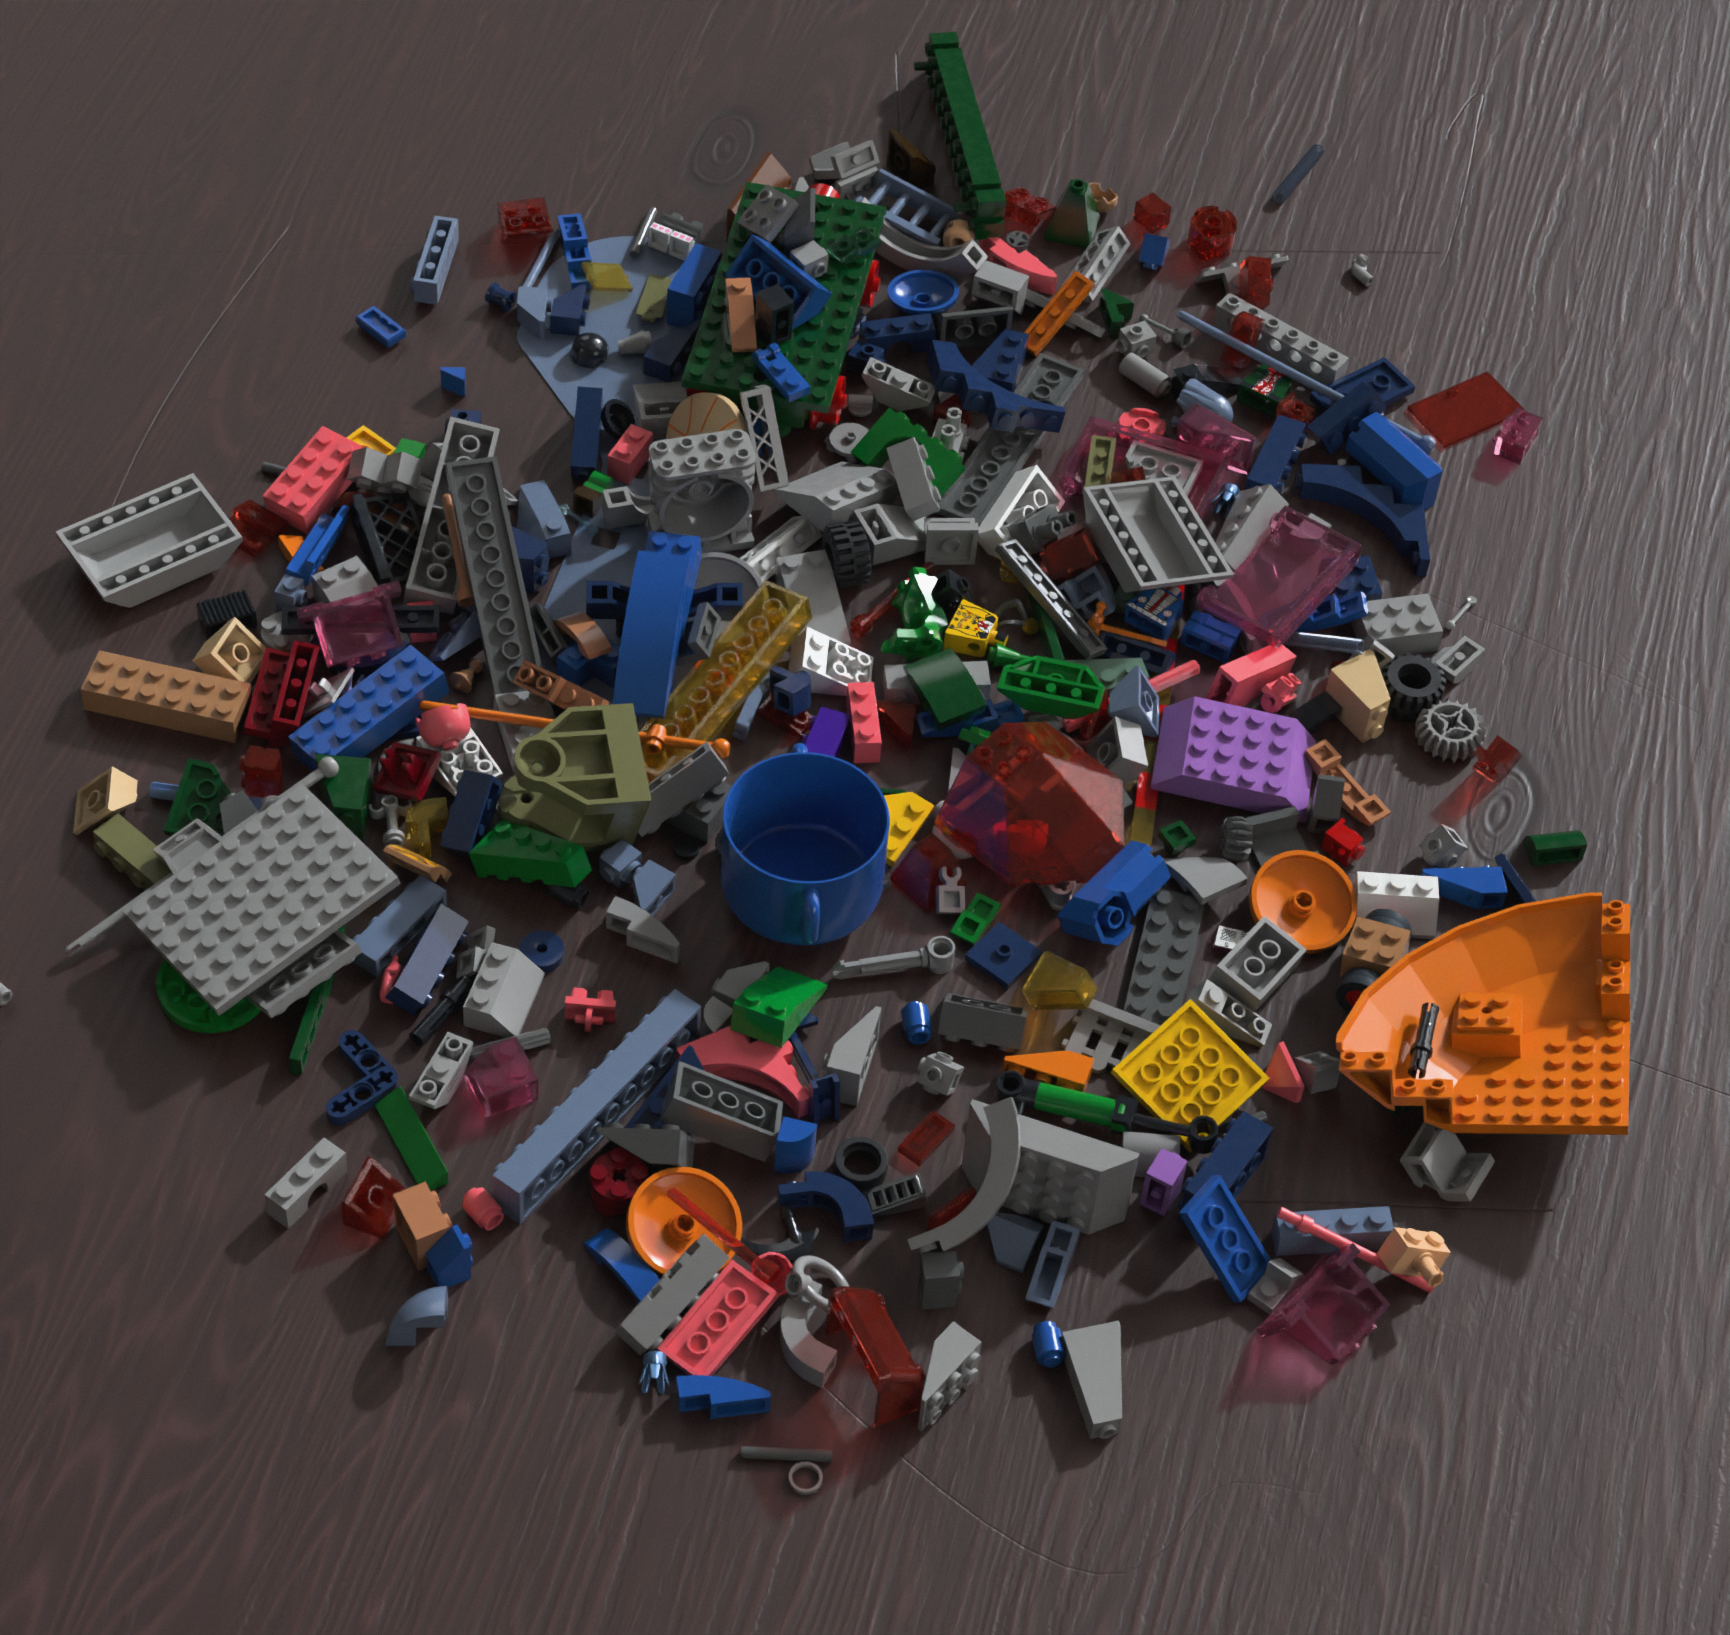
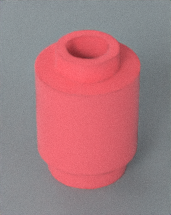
[462,1187,504,1231]

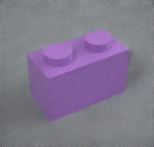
[1140,1149,1187,1217]

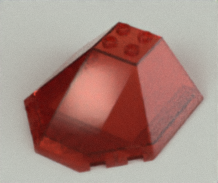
[934,722,1125,887]

